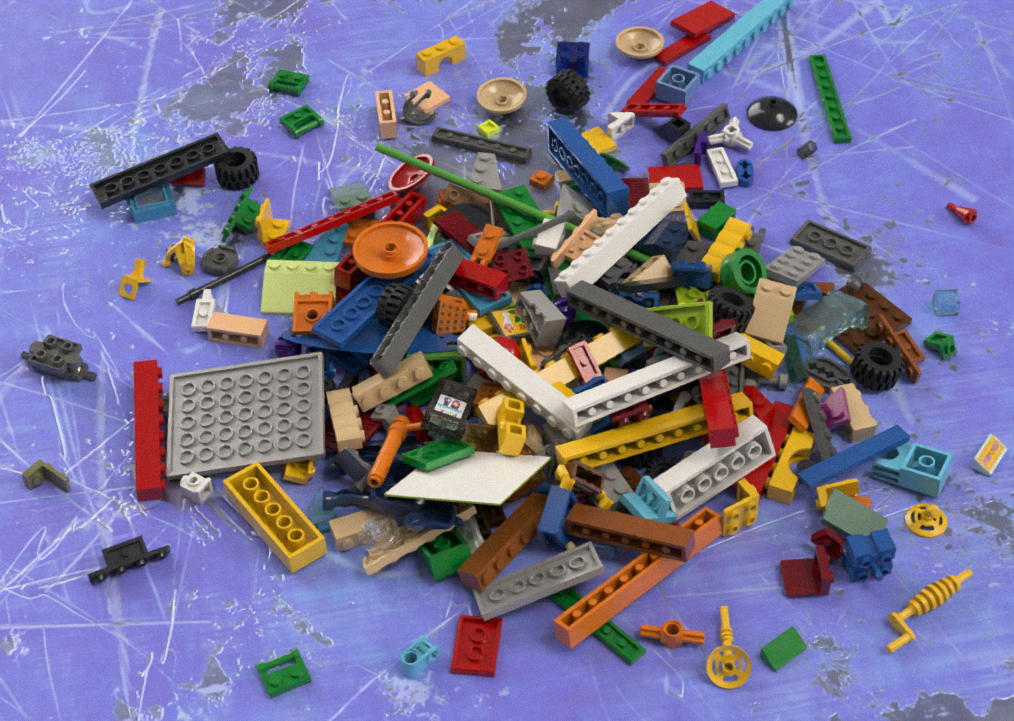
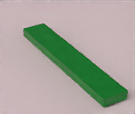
[546,587,646,666]

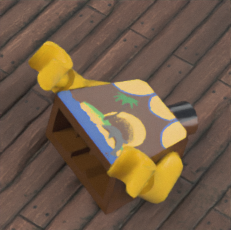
[554,460,613,510]

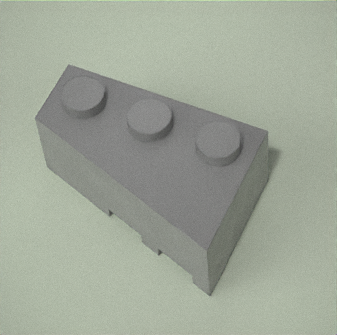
[515,290,567,347]

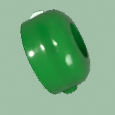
[720,248,767,298]

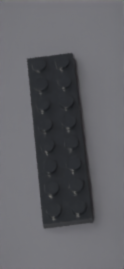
[89,132,232,209]

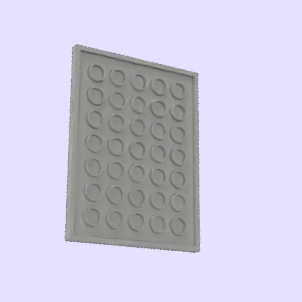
[166,352,325,480]

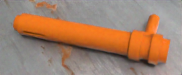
[367,415,428,488]

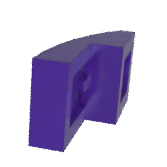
[694,131,708,166]

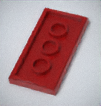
[670,1,735,39]

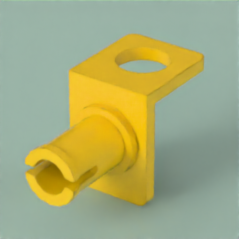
[119,258,151,300]

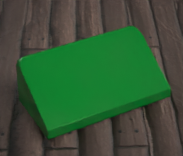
[760,626,807,672]

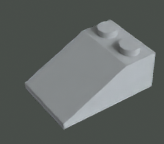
[556,184,598,232]

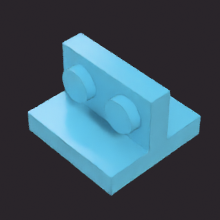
[619,476,677,524]

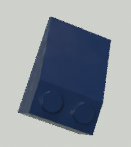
[631,221,687,265]

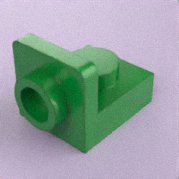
[923,331,957,360]

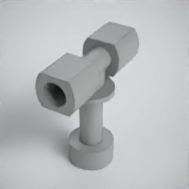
[743,367,788,389]

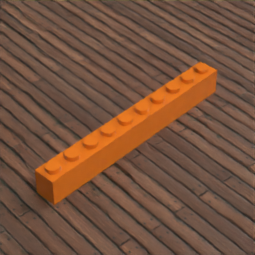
[553,506,722,649]

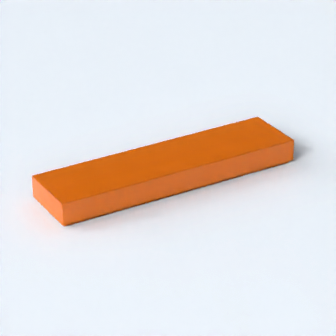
[788,377,825,432]

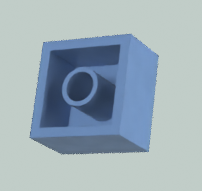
[655,64,701,106]

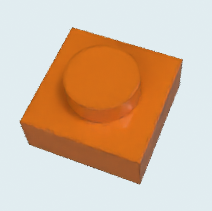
[529,169,553,190]

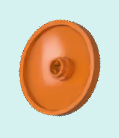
[353,221,428,279]

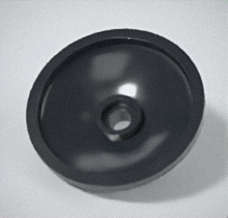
[747,96,797,131]

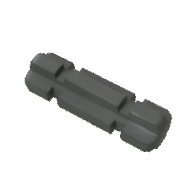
[540,446,556,485]

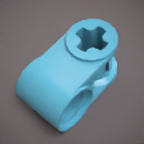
[401,635,441,678]

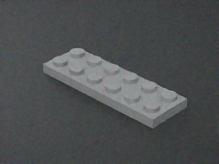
[472,541,605,621]

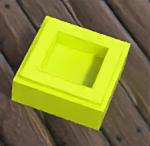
[477,119,501,138]

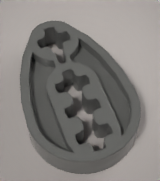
[802,357,856,394]

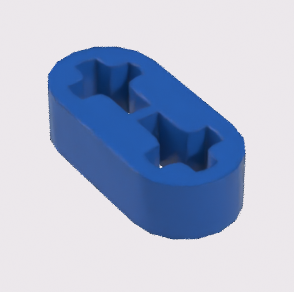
[736,159,754,188]

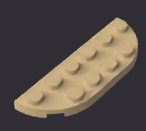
[362,502,477,576]

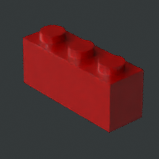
[448,258,508,301]

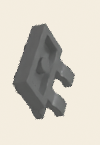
[598,256,637,294]

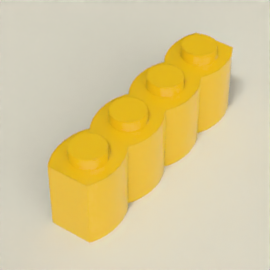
[702,217,753,283]

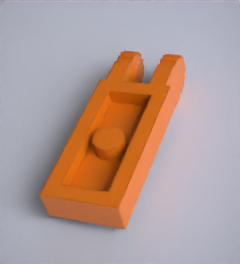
[470,223,505,266]

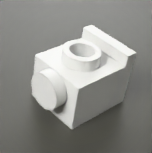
[180,472,214,505]

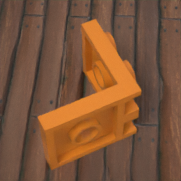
[292,291,335,335]

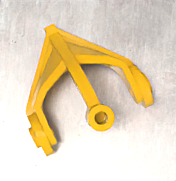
[162,236,195,276]

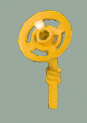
[905,504,947,538]
[706,606,751,689]

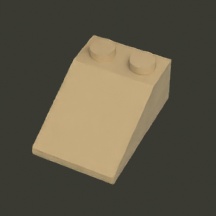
[745,278,797,345]

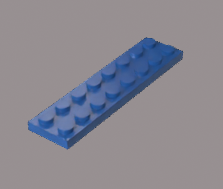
[311,250,436,349]

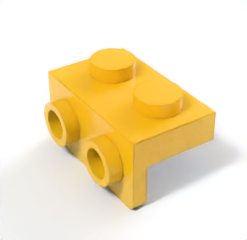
[283,459,316,485]

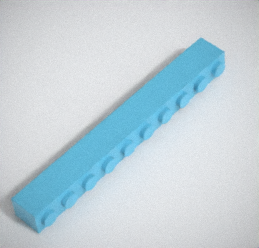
[687,0,795,84]

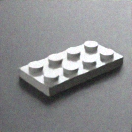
[766,246,826,287]

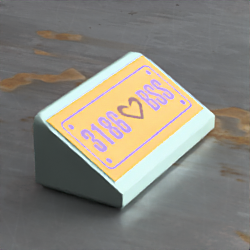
[971,433,1007,476]

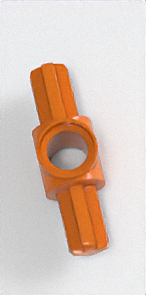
[640,620,705,649]

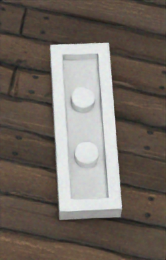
[706,147,738,188]

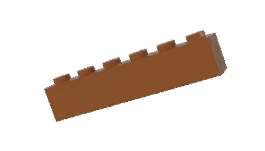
[457,492,548,591]
[566,503,695,562]

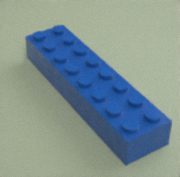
[547,117,629,218]

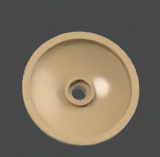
[616,26,664,59]
[477,77,527,114]

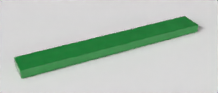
[809,54,852,144]

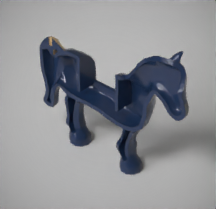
[323,436,466,531]

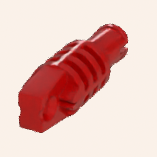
[406,404,429,442]

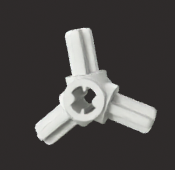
[707,117,753,150]

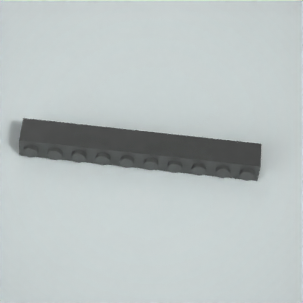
[566,280,730,374]

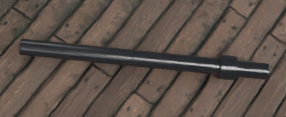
[175,253,272,305]

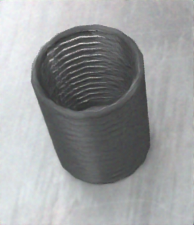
[797,140,817,159]

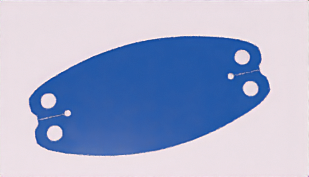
[281,317,467,354]

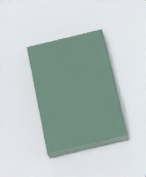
[820,488,888,537]

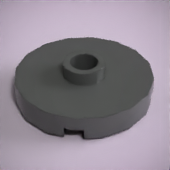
[202,245,239,275]

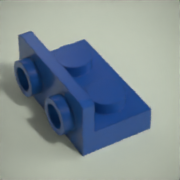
[671,260,712,289]

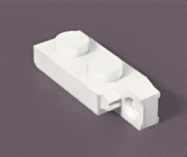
[191,289,216,332]
[455,515,484,555]

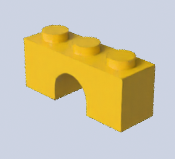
[416,36,466,77]
[497,396,526,457]

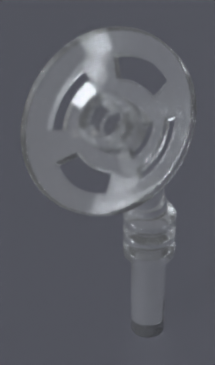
[358,515,399,553]

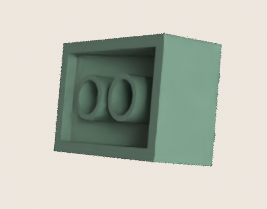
[328,181,375,223]

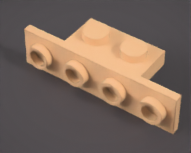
[550,209,601,268]

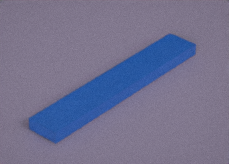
[797,424,910,490]

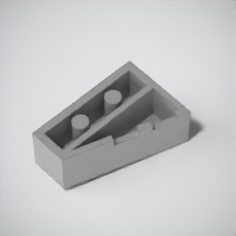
[469,152,502,197]

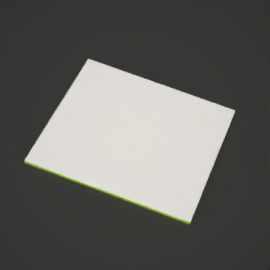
[384,452,551,506]

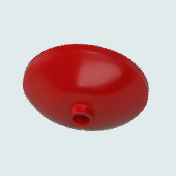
[388,154,435,193]

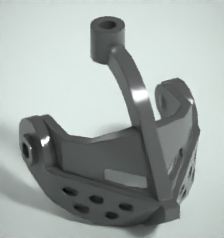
[401,89,438,125]

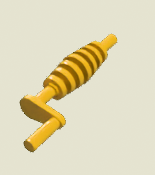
[885,569,973,654]

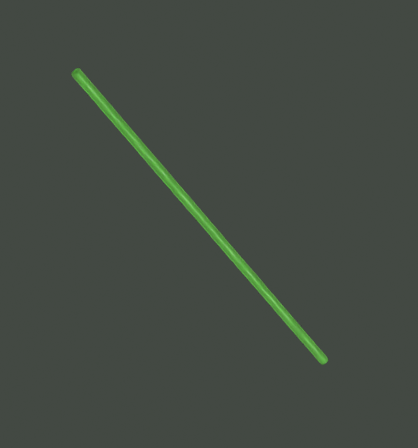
[375,143,711,291]

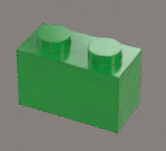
[697,201,736,242]

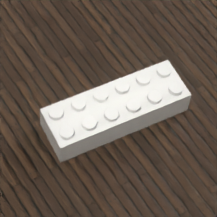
[653,415,776,521]

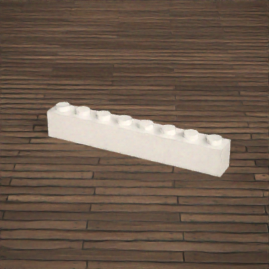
[457,324,593,441]

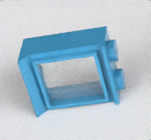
[126,182,177,224]

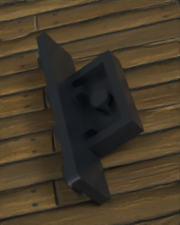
[88,535,170,583]

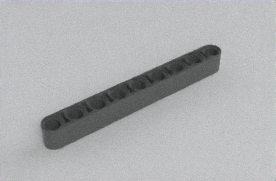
[370,241,464,378]

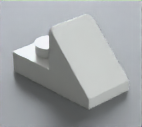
[607,112,635,141]

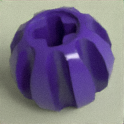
[552,298,577,326]
[275,334,302,358]

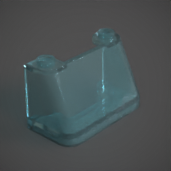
[784,290,870,361]

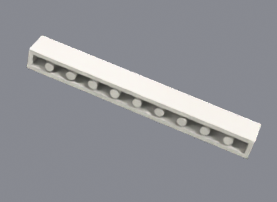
[554,177,687,298]
[562,332,751,427]

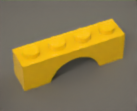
[765,427,816,505]

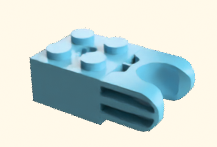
[871,442,953,498]

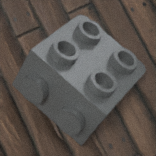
[333,446,372,493]

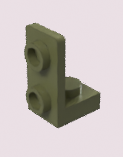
[21,459,71,492]

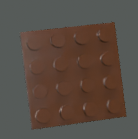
[804,281,912,355]

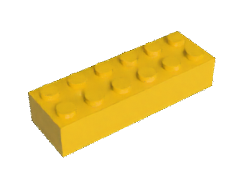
[223,461,327,574]

